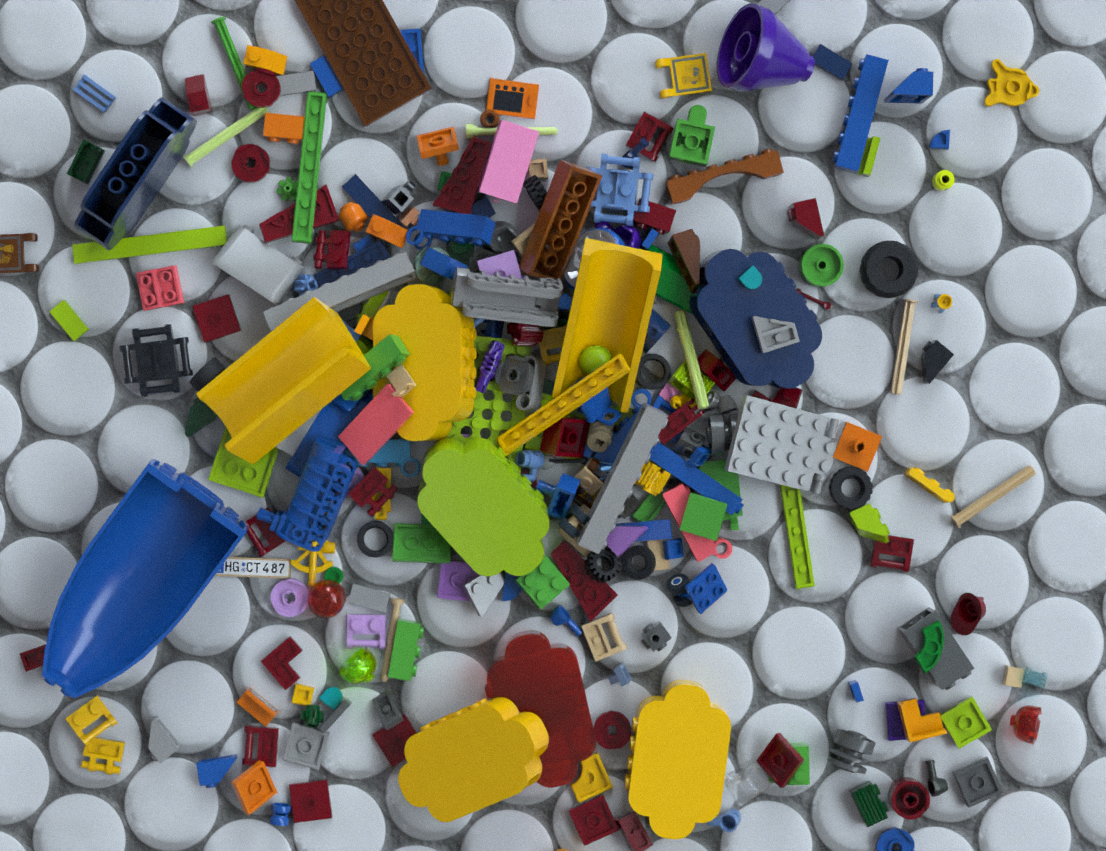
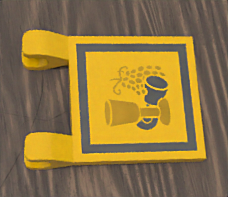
[655,53,712,99]

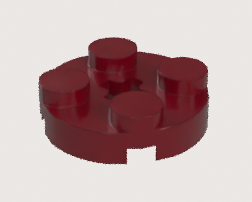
[242,68,281,108]
[231,144,271,183]
[593,710,631,749]

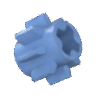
[294,274,318,296]

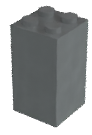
[897,607,975,690]

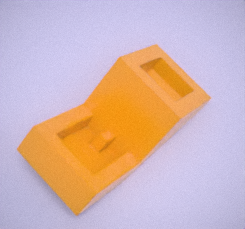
[354,314,374,340]

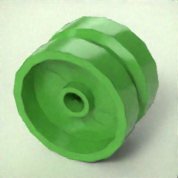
[798,244,844,288]

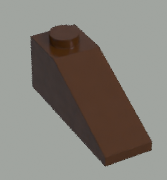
[667,229,700,293]

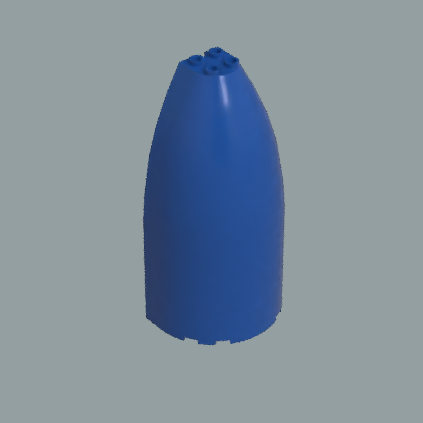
[42,459,248,698]

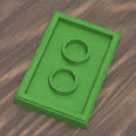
[392,523,451,564]

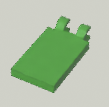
[698,459,743,530]

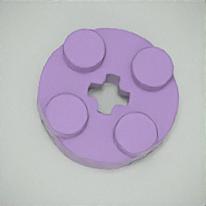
[271,578,310,617]

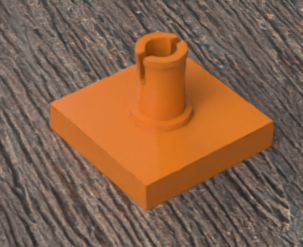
[416,126,459,166]
[833,422,882,472]
[231,760,277,815]

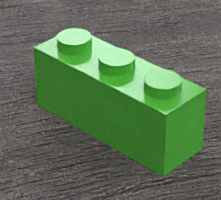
[388,619,424,681]

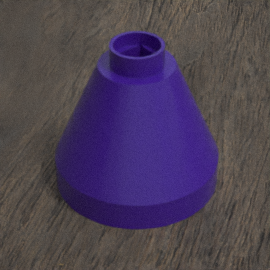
[717,3,815,92]

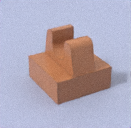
[398,205,419,227]

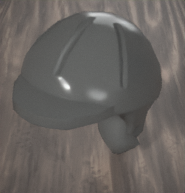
[487,221,522,265]

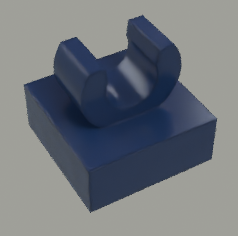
[481,319,504,338]

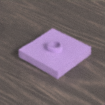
[477,250,522,279]

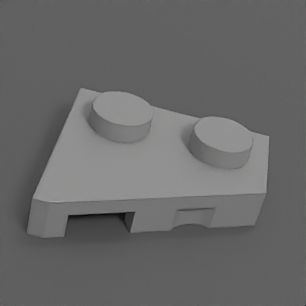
[751,316,800,353]
[462,573,505,617]

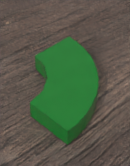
[914,620,944,674]

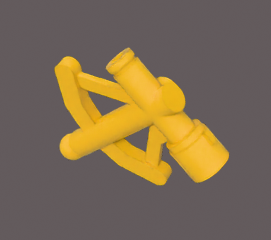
[290,541,335,587]

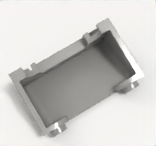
[212,225,305,305]

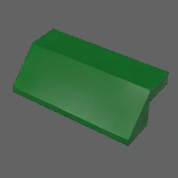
[648,244,700,314]

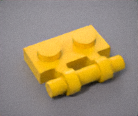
[81,737,125,775]

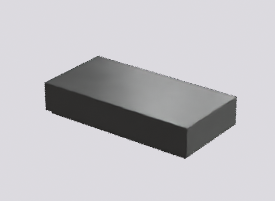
[320,698,352,733]

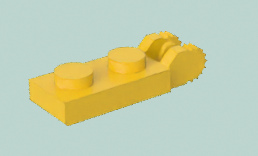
[904,467,955,503]

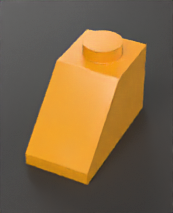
[243,45,288,75]

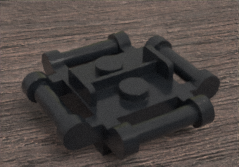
[119,324,193,397]

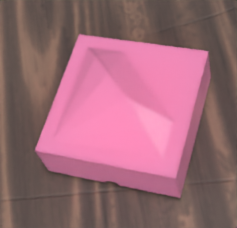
[658,382,683,403]

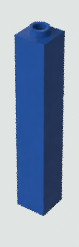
[650,441,744,515]

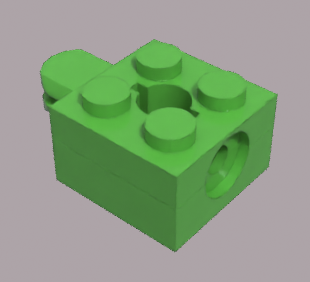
[668,105,715,167]

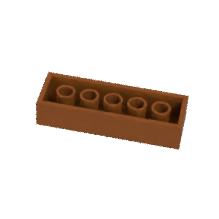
[519,159,602,281]

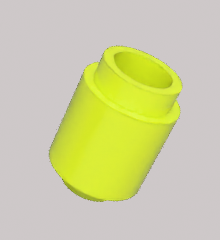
[932,170,955,191]

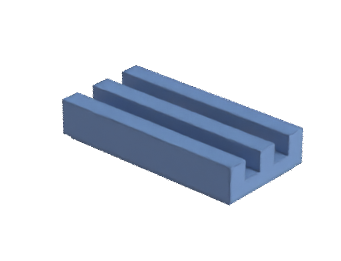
[73,74,116,113]

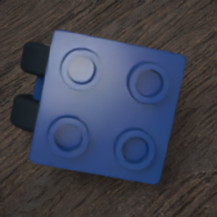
[667,563,727,614]

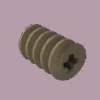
[587,413,614,452]

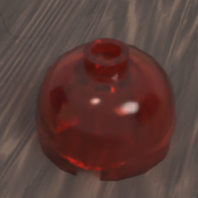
[307,579,346,619]
[1010,705,1042,745]

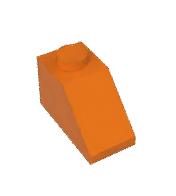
[366,214,408,249]

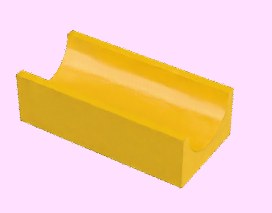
[552,238,662,413]
[196,297,371,464]

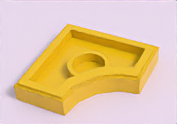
[571,752,613,803]

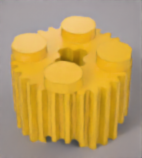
[634,461,671,496]

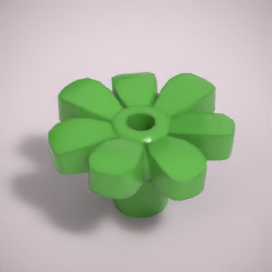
[277,177,298,201]

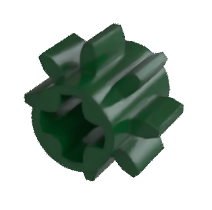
[300,705,324,727]

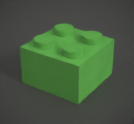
[514,555,570,610]

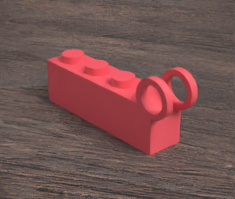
[661,483,732,562]

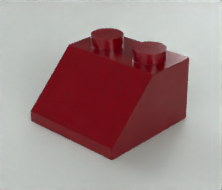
[787,198,824,240]
[540,415,590,458]

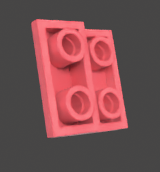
[136,265,184,311]

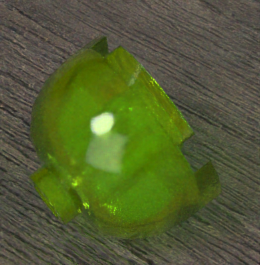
[338,647,377,684]

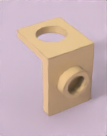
[387,365,417,397]
[574,457,603,496]

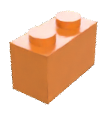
[263,113,305,145]

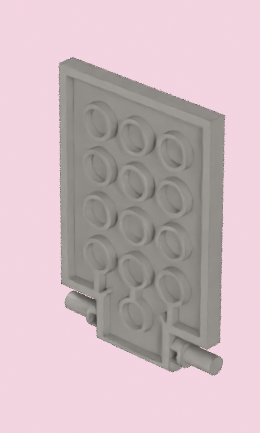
[724,395,839,494]

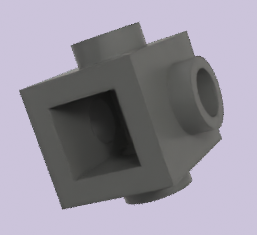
[673,427,706,458]
[641,621,672,652]

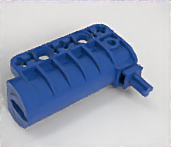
[256,437,357,552]

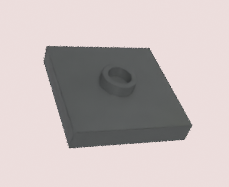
[952,757,1003,808]

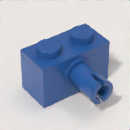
[535,473,581,520]

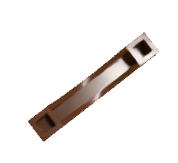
[665,148,784,205]

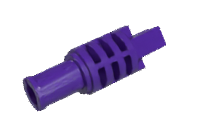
[475,340,504,394]

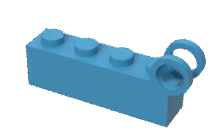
[343,439,420,477]

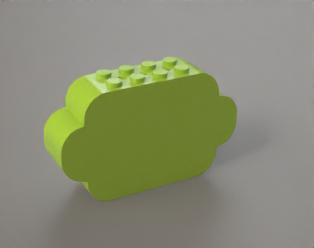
[417,438,549,576]

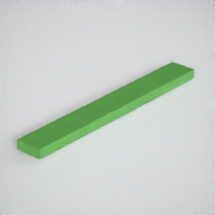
[292,91,327,244]

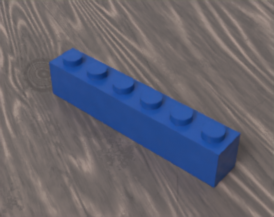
[832,54,889,174]

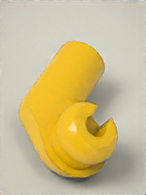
[670,394,696,409]

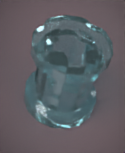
[1023,667,1047,689]

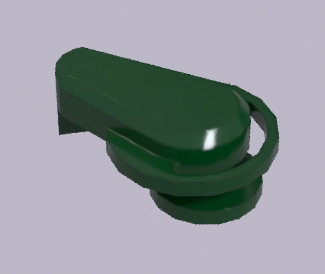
[446,240,474,269]

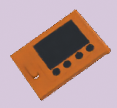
[486,78,539,119]

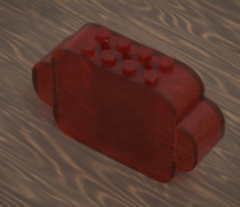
[485,630,596,788]

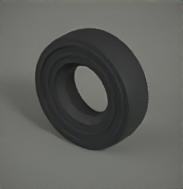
[621,545,656,580]

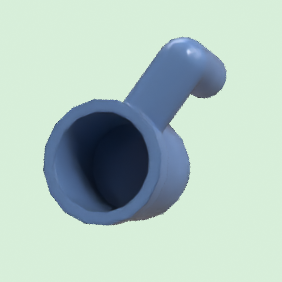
[515,450,544,482]
[707,809,741,832]

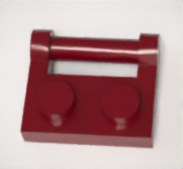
[625,111,674,162]
[245,507,286,558]
[870,535,914,573]
[242,725,279,767]

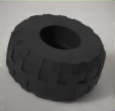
[859,241,919,298]

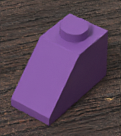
[607,525,649,556]

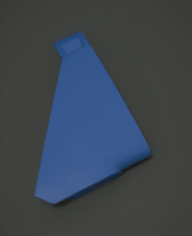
[285,400,368,478]

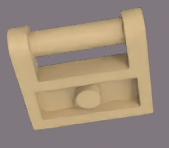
[581,613,627,662]

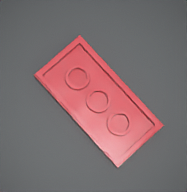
[338,384,415,465]

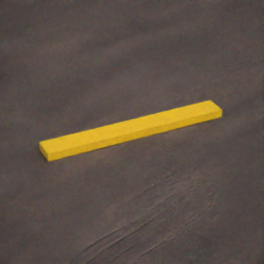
[496,354,631,455]

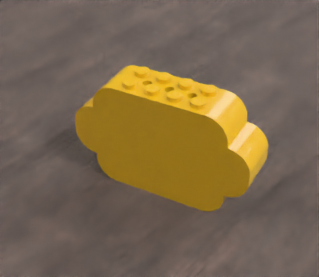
[373,284,477,442]
[624,680,731,839]
[398,697,549,822]

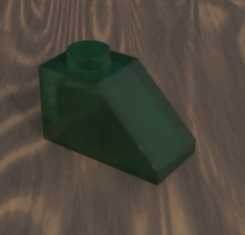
[185,398,219,437]

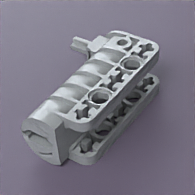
[451,267,563,327]

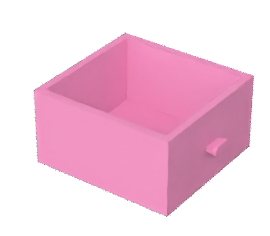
[478,120,539,204]

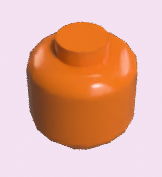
[339,202,367,232]

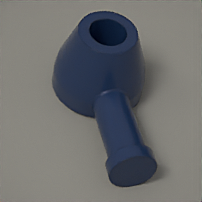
[622,138,649,170]

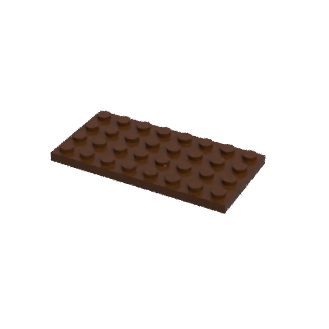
[295,0,432,127]

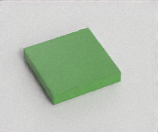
[680,492,728,541]

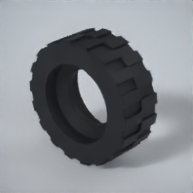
[829,467,873,509]

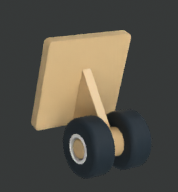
[558,504,591,557]

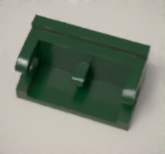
[67,139,105,185]

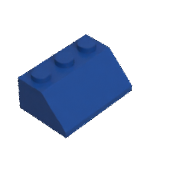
[884,68,933,104]

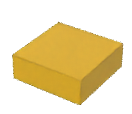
[291,683,315,706]

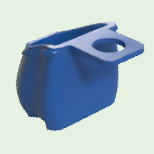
[571,377,621,426]

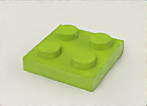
[940,696,992,749]

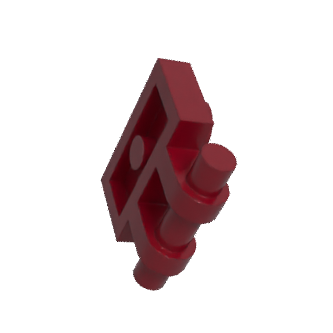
[313,230,351,269]
[348,467,398,517]

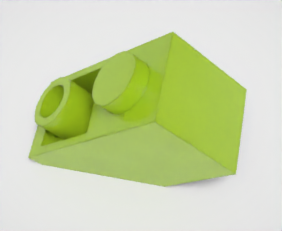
[850,503,890,543]

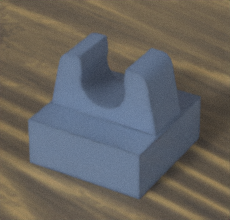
[608,663,632,687]

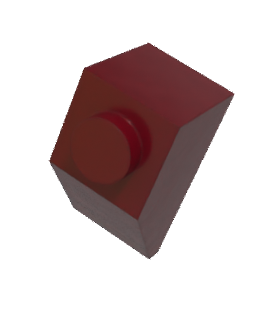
[185,74,213,116]
[697,349,736,392]

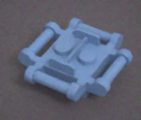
[586,153,654,226]

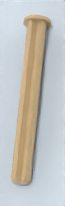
[891,299,918,395]
[950,466,1036,528]

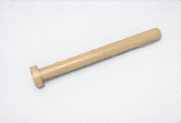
[381,597,405,682]

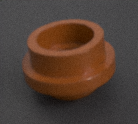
[480,110,499,128]

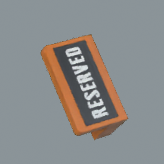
[237,687,279,727]

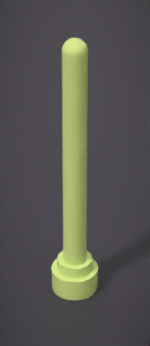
[466,124,558,139]

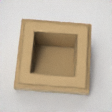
[1002,665,1025,688]

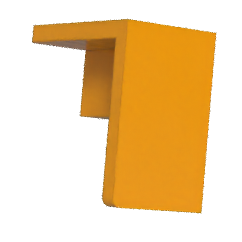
[897,698,947,742]

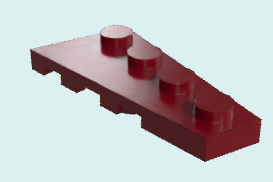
[433,137,492,214]
[551,540,618,622]

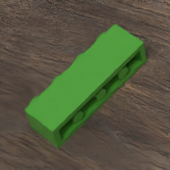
[341,334,410,401]

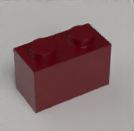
[633,198,676,235]

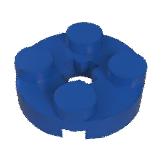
[875,827,915,851]

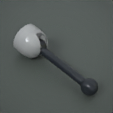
[542,454,588,470]

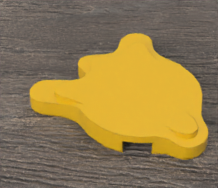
[984,59,1039,107]

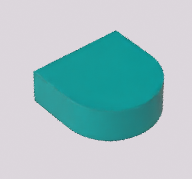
[738,265,762,289]
[319,687,343,710]

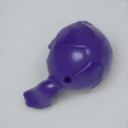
[594,221,642,249]

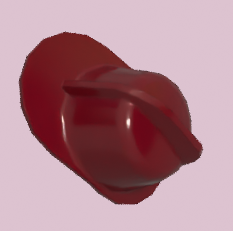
[951,593,986,635]

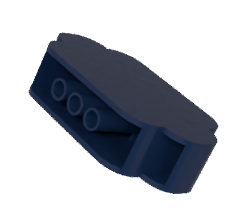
[74,97,197,250]
[689,249,822,389]

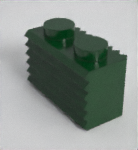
[849,780,889,827]

